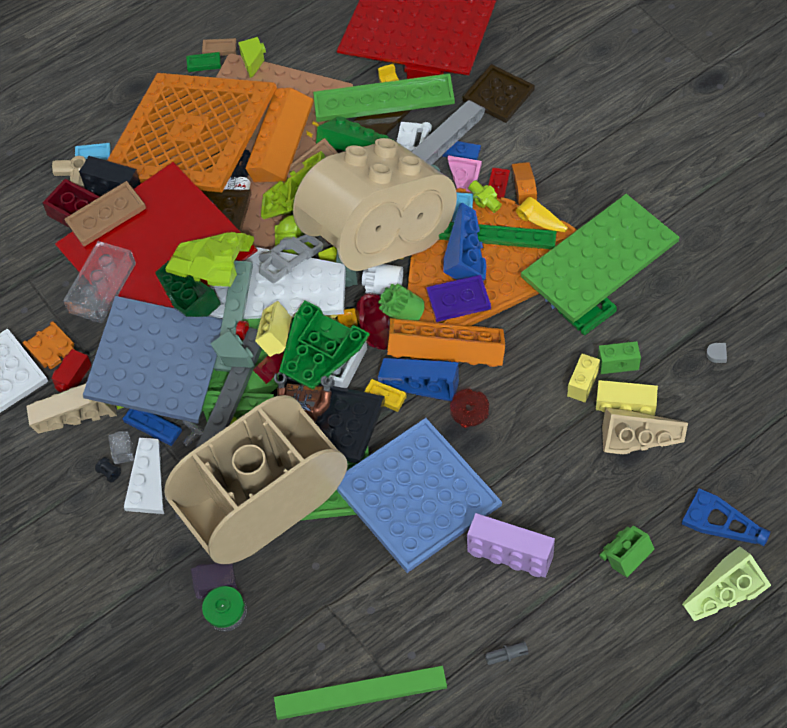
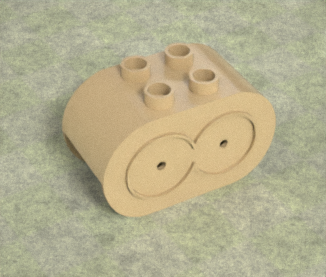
[293,138,457,271]
[164,395,347,564]

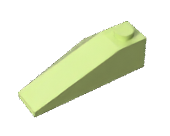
[682,546,771,621]

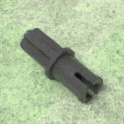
[485,641,528,665]

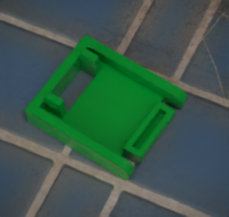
[558,297,617,336]

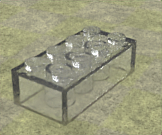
[63,241,136,323]

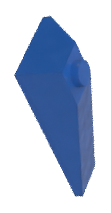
[443,203,486,281]

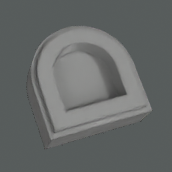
[706,343,727,363]

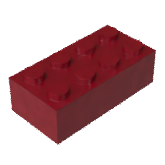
[42,179,99,228]

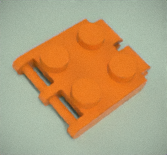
[22,321,75,369]

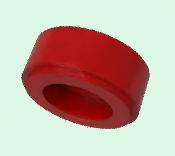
[236,321,249,340]

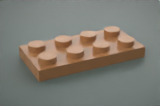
[64,181,146,246]

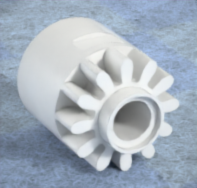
[362,264,403,296]

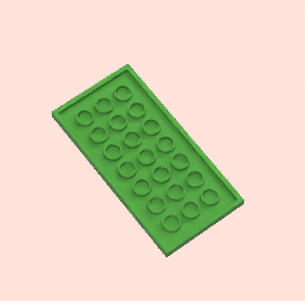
[521,194,679,323]

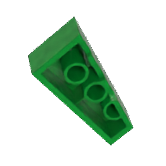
[316,116,395,151]

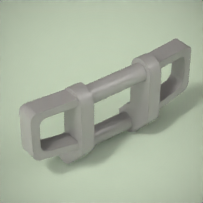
[259,235,323,283]

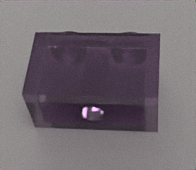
[191,563,238,599]

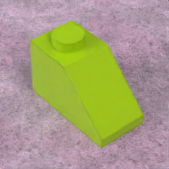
[238,37,266,78]

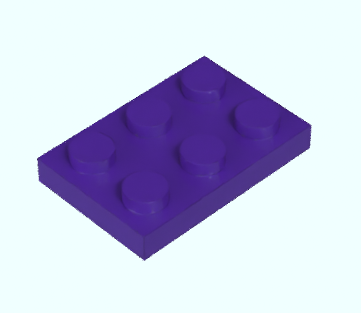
[426,275,491,322]

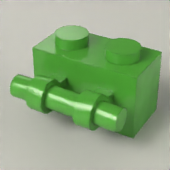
[599,525,654,577]

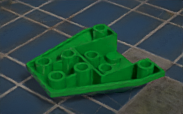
[279,300,370,390]

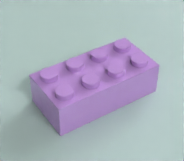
[467,513,555,578]

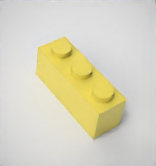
[255,301,292,357]
[596,380,658,416]

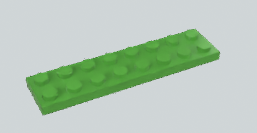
[313,74,455,122]

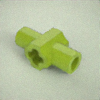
[468,180,502,213]

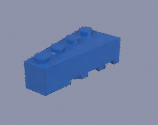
[378,358,459,402]

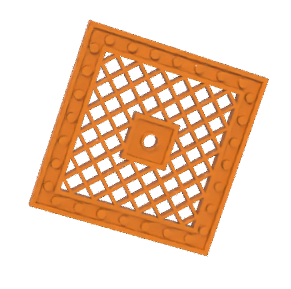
[107,73,277,193]

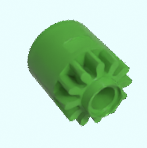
[378,283,424,321]

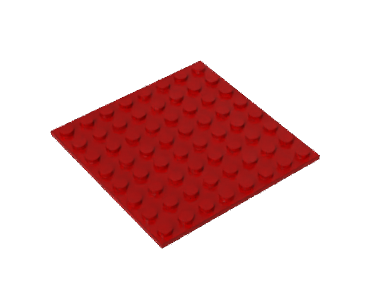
[337,0,497,75]
[55,162,258,309]

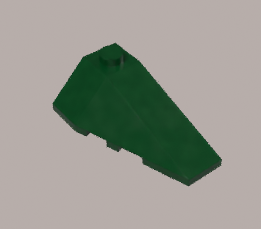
[155,261,221,317]

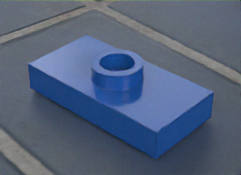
[443,141,481,160]

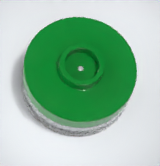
[202,586,247,631]

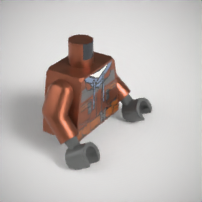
[274,373,335,422]

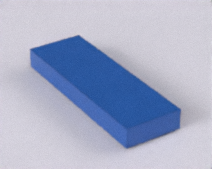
[123,409,182,446]

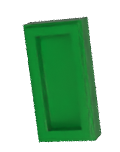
[186,52,221,72]

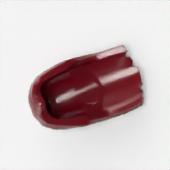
[355,293,391,350]

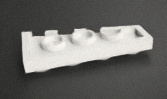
[124,438,164,514]

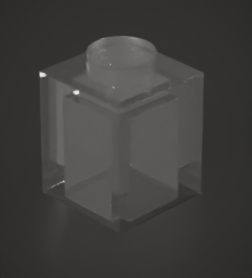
[109,431,134,464]

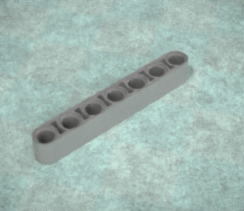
[412,100,485,165]

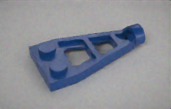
[682,488,771,546]

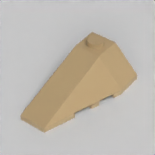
[602,408,688,454]

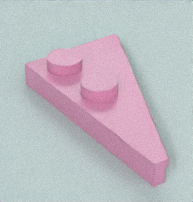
[448,156,482,193]

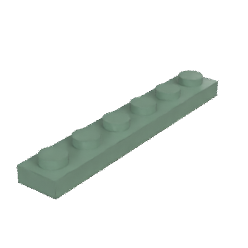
[214,261,253,372]

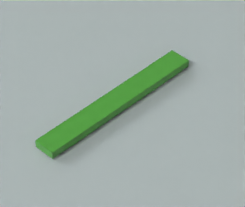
[274,666,447,720]

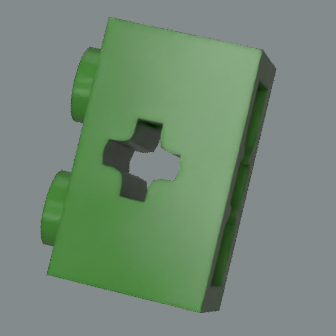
[598,342,641,374]

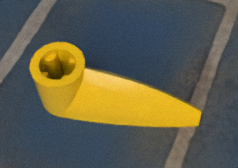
[516,197,568,232]

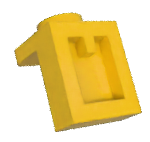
[378,64,399,83]

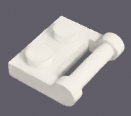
[397,122,432,152]

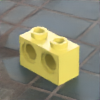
[567,354,600,403]

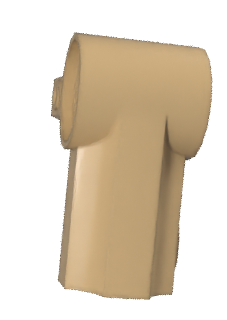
[52,156,86,189]

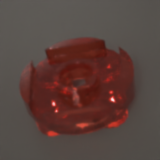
[450,389,489,428]

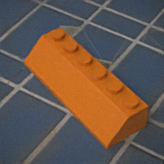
[245,88,314,182]
[387,318,505,367]

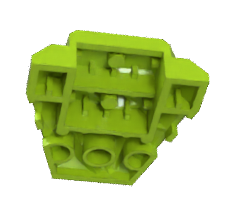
[261,151,326,219]
[165,232,254,287]

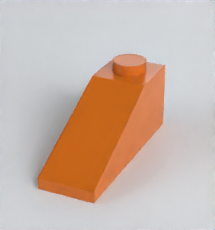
[512,162,537,205]

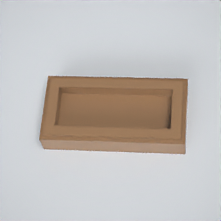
[202,38,237,56]

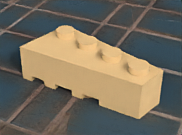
[27,384,117,433]

